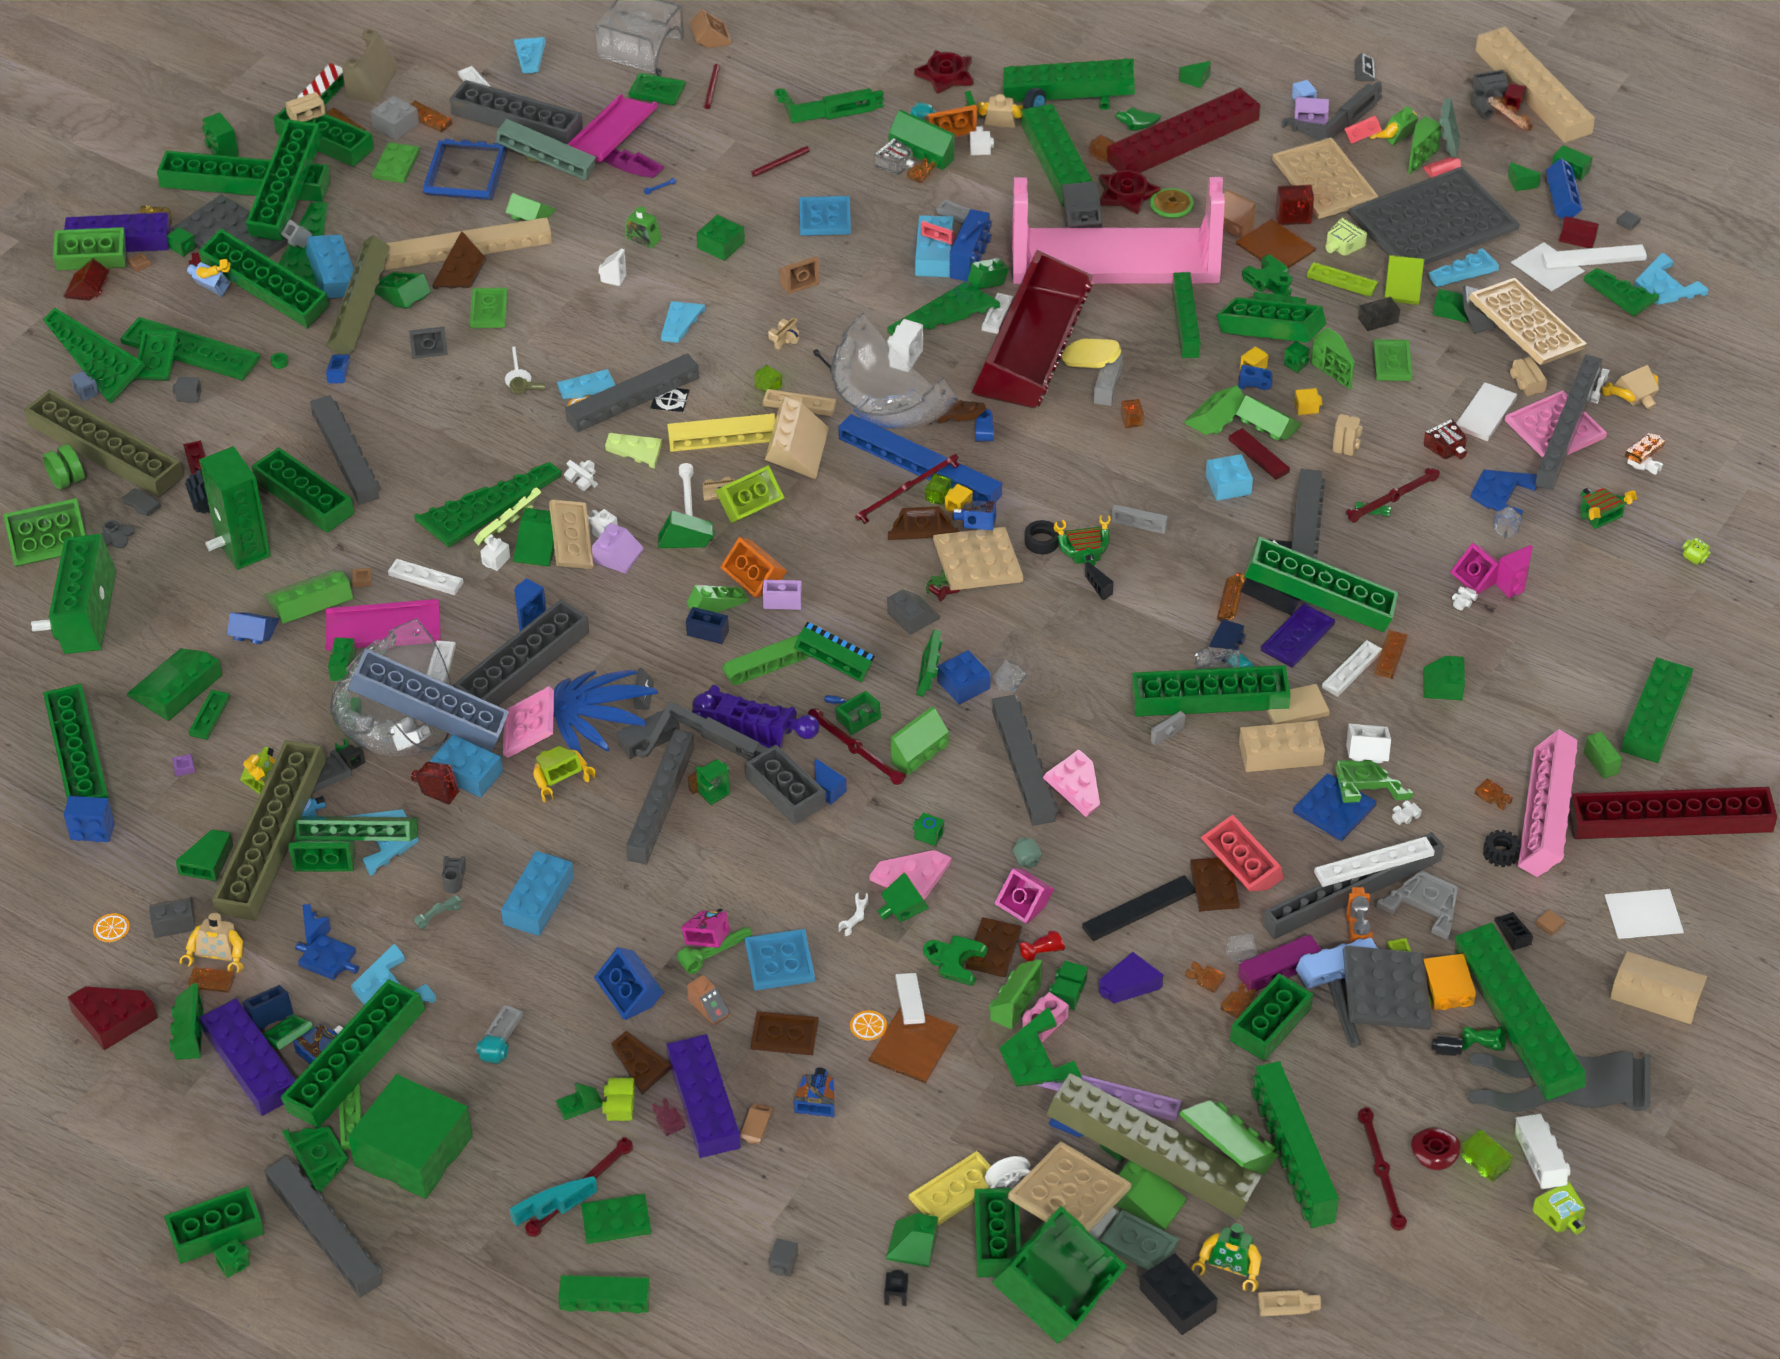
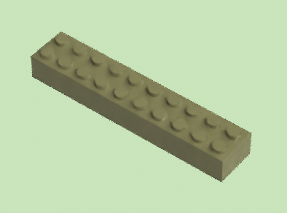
[24,389,184,498]
[212,740,326,921]
[1046,1073,1261,1219]

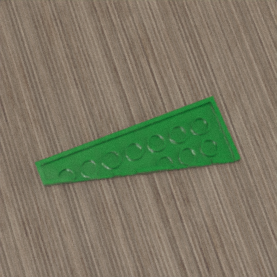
[43,307,146,403]
[414,462,562,548]

